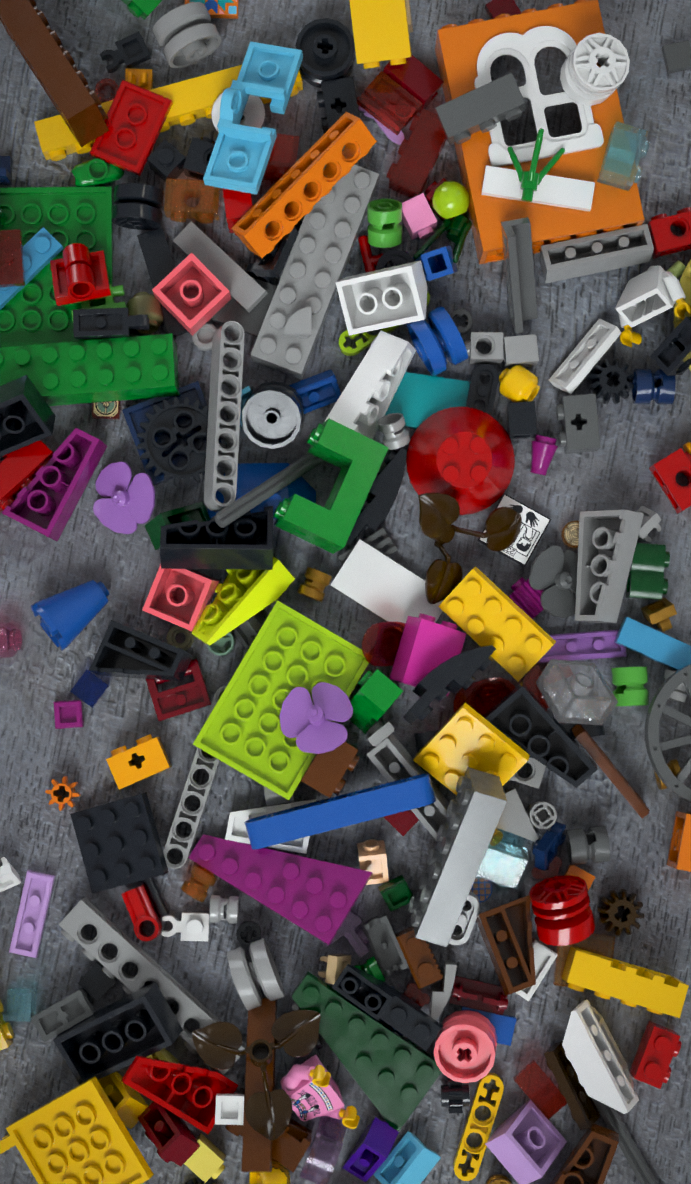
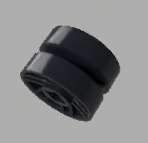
[112,183,164,230]

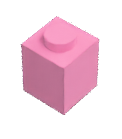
[402,193,437,240]

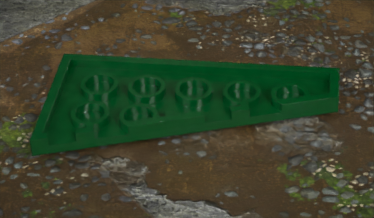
[291,971,441,1132]

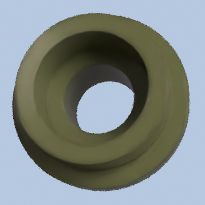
[167,625,194,651]

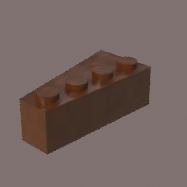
[550,1124,619,1184]

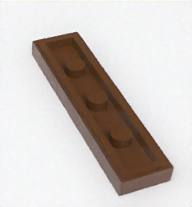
[571,723,650,819]

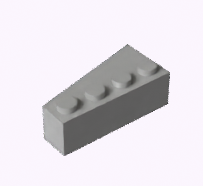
[575,510,644,623]

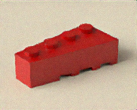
[0,440,53,513]

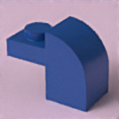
[412,245,458,281]

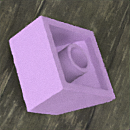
[485,1099,567,1184]

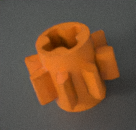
[45,776,81,811]

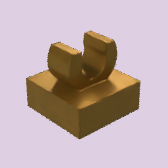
[641,598,677,632]

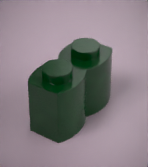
[626,543,670,600]

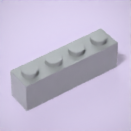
[539,224,654,284]
[366,733,449,841]

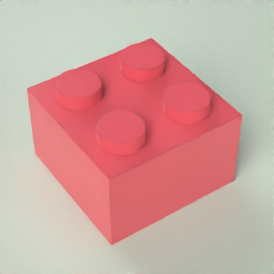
[152,252,231,336]
[142,564,219,631]

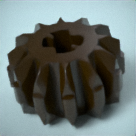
[597,889,644,936]

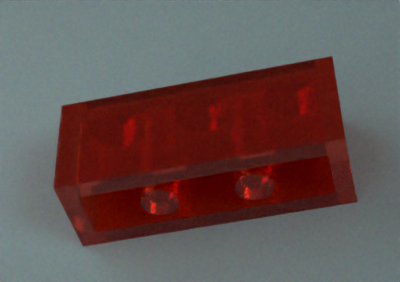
[386,109,447,198]

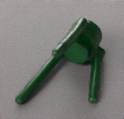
[413,215,472,263]

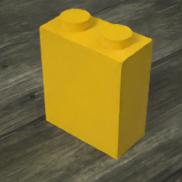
[349,0,412,69]

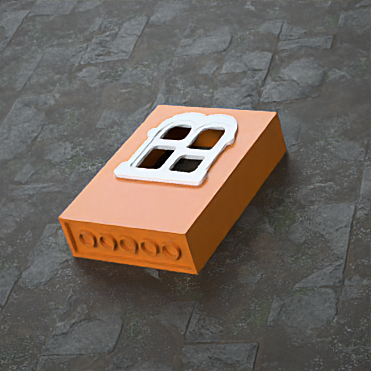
[435,0,645,265]

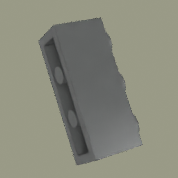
[435,72,525,144]

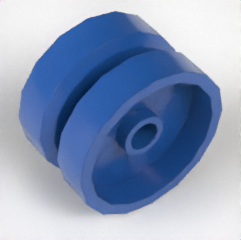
[407,306,468,376]

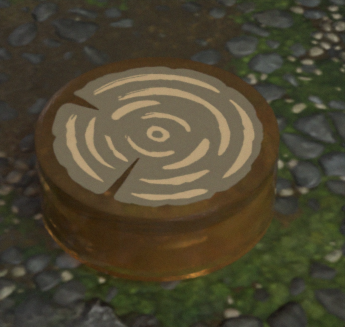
[561,521,579,548]

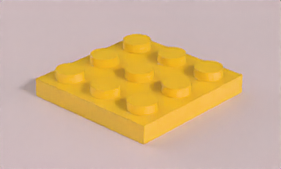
[413,703,530,795]

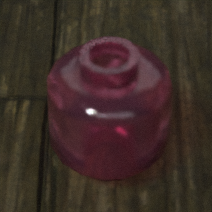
[0,622,22,658]

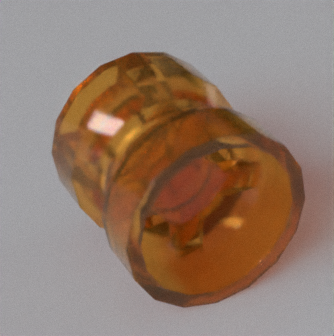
[180,864,218,902]

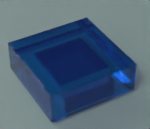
[70,669,109,708]

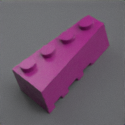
[2,428,107,541]

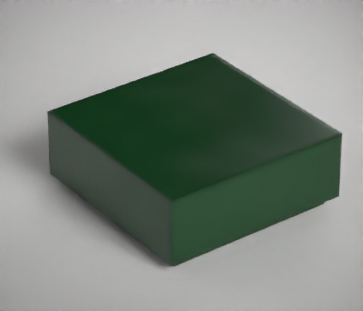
[378,875,413,912]

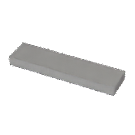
[173,221,268,313]

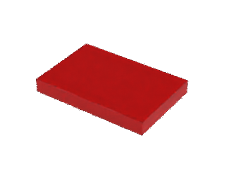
[90,80,173,176]

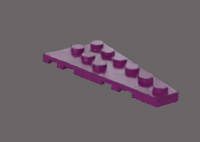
[188,834,373,945]

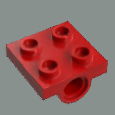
[50,243,111,306]

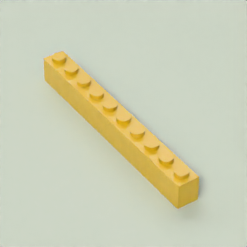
[34,65,303,161]

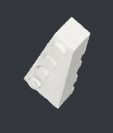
[325,331,416,440]

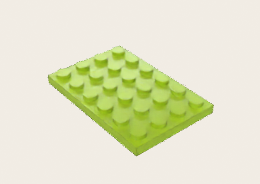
[193,600,373,800]

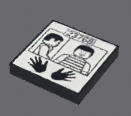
[477,493,551,567]

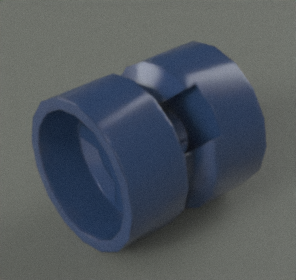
[632,368,675,404]

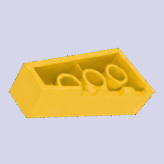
[561,946,689,1018]

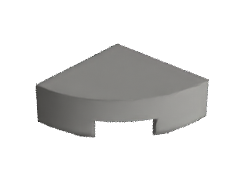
[284,307,312,336]

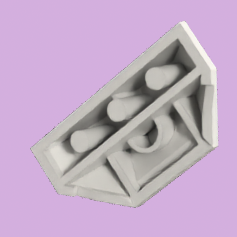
[562,999,639,1114]

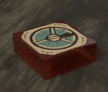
[92,400,121,420]

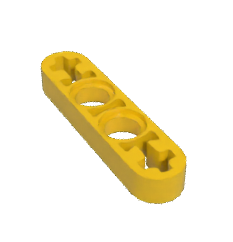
[453,1072,504,1181]

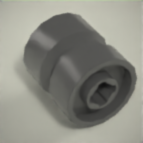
[566,826,610,865]

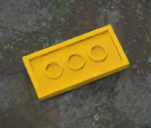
[438,566,556,682]

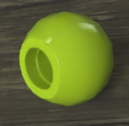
[432,181,470,219]

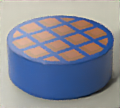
[470,874,493,903]

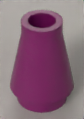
[530,435,558,476]

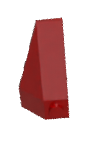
[121,1056,238,1134]

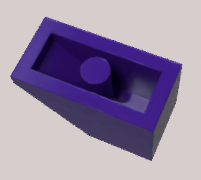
[342,1117,399,1183]

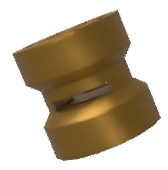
[297,567,332,602]

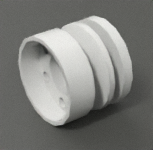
[560,33,630,106]

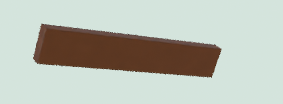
[242,998,277,1173]

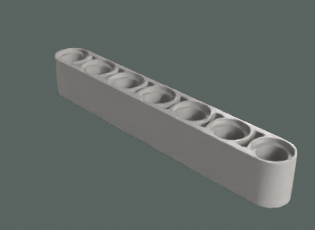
[204,321,245,512]
[163,686,227,869]

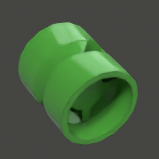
[367,198,402,248]
[611,667,649,707]

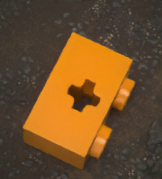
[106,734,172,790]

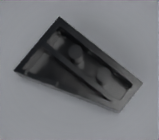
[89,620,193,681]

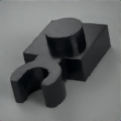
[100,31,151,73]

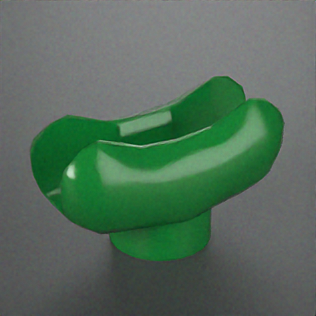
[71,158,124,187]

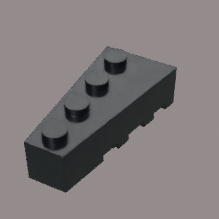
[160,506,273,570]
[483,681,598,788]

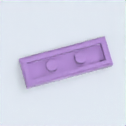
[9,870,55,958]

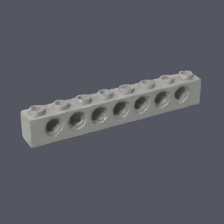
[59,897,247,1075]

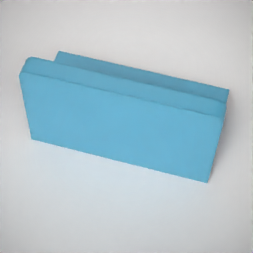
[373,1131,441,1184]

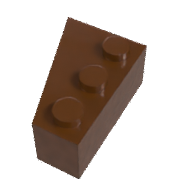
[476,895,536,996]
[225,1088,312,1173]

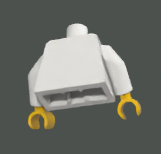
[615,265,691,347]

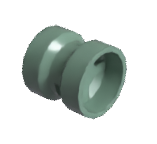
[207,632,235,656]

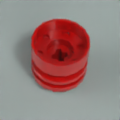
[529,875,595,946]

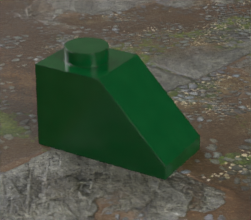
[145,501,211,550]

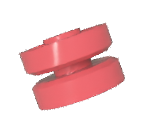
[434,1010,498,1083]

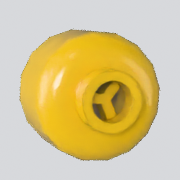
[499,365,540,403]

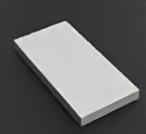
[330,539,444,632]

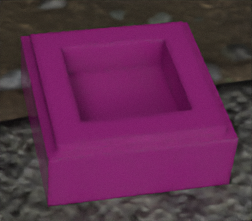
[54,700,84,729]

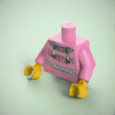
[280,1055,360,1129]

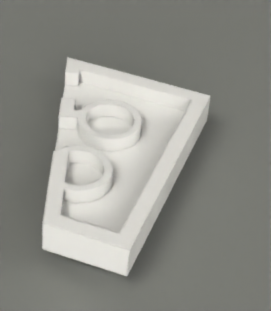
[225,799,316,854]

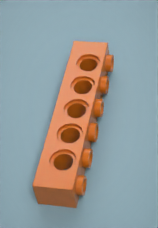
[231,112,377,258]

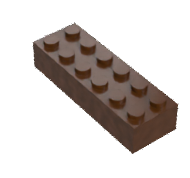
[0,0,109,147]

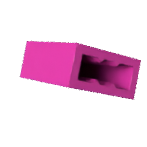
[389,613,467,697]

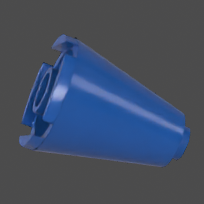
[31,580,110,651]

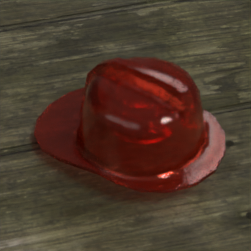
[362,622,406,666]
[453,677,515,716]

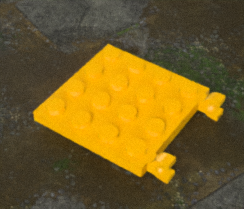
[0,1076,154,1184]

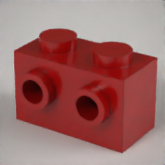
[630,1021,681,1089]

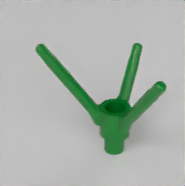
[507,128,565,202]

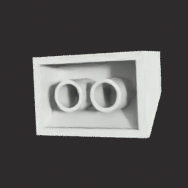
[335,260,427,335]

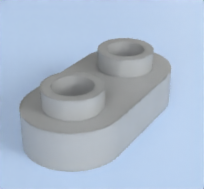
[449,891,480,945]

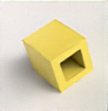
[184,1133,226,1183]

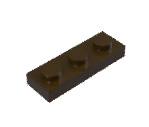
[544,1041,600,1131]

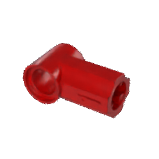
[121,885,162,941]

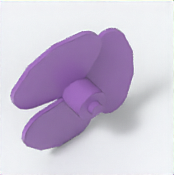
[93,462,155,534]
[279,682,353,754]

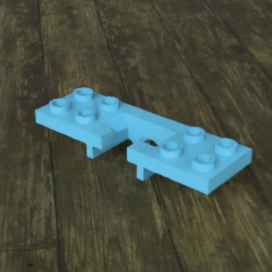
[203,41,303,195]

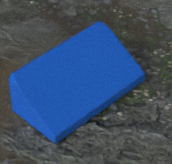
[289,369,341,414]

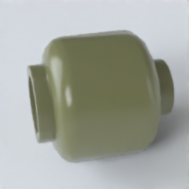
[126,292,163,334]

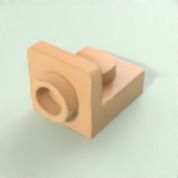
[357,839,389,885]

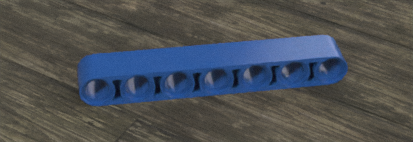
[244,773,436,850]

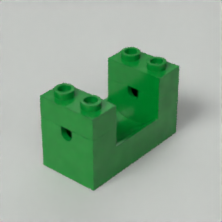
[273,418,389,554]

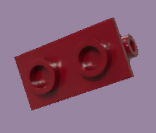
[449,975,508,1015]

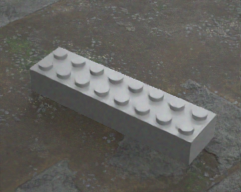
[250,165,379,380]

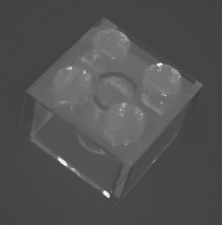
[536,659,618,725]

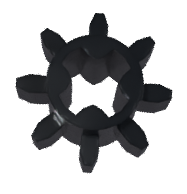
[440,1078,470,1114]

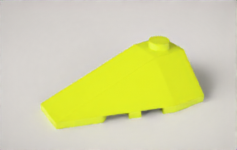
[192,557,295,646]

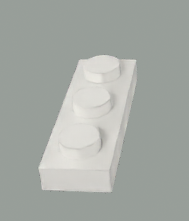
[549,319,622,395]

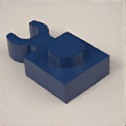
[532,822,566,871]

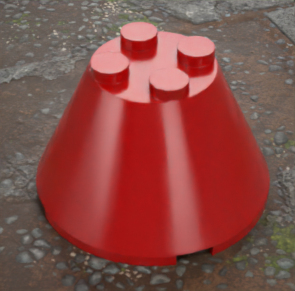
[406,407,515,515]

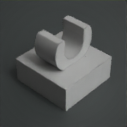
[636,506,662,542]

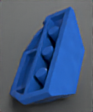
[208,463,316,519]

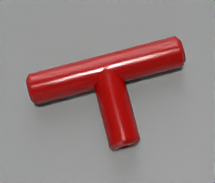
[358,235,384,273]

